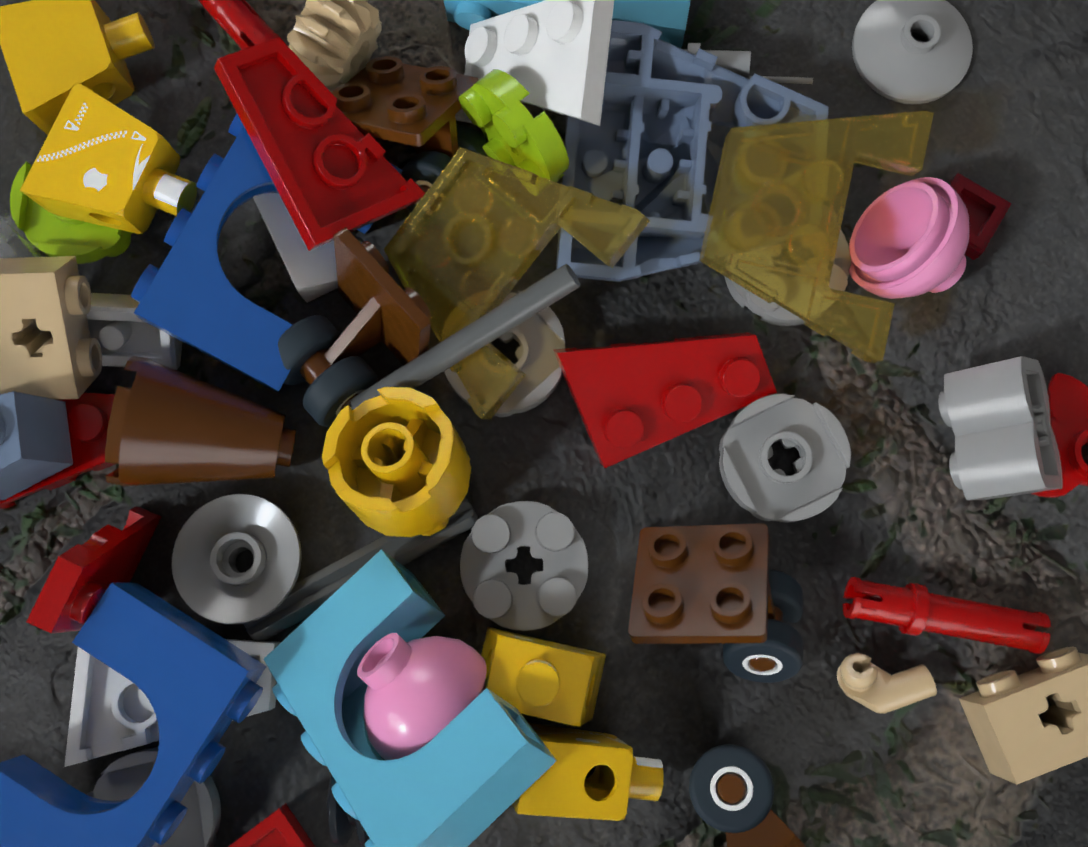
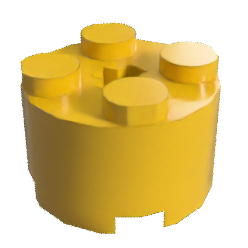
[322,387,471,537]

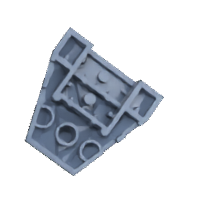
[556,20,829,282]

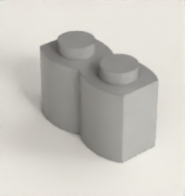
[938,356,1063,500]

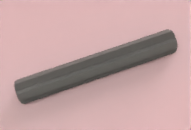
[244,497,478,642]

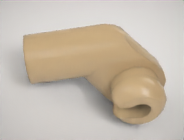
[837,653,937,714]

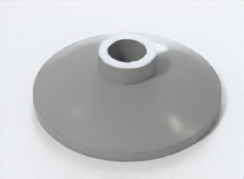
[852,0,973,104]
[172,494,302,624]

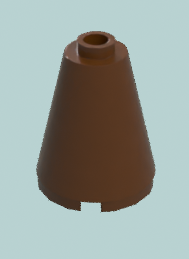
[105,356,296,486]

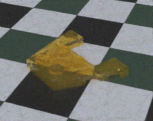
[699,111,934,363]
[384,147,650,419]

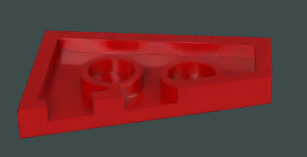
[214,37,427,251]
[553,332,777,468]

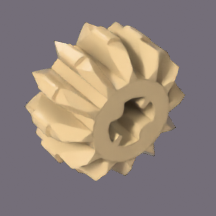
[287,0,382,93]

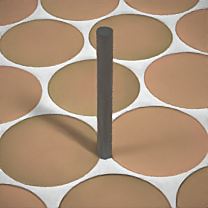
[351,264,580,409]

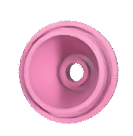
[849,177,969,299]
[357,633,487,760]

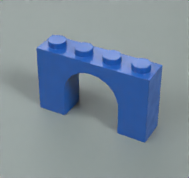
[131,113,403,392]
[0,583,267,847]

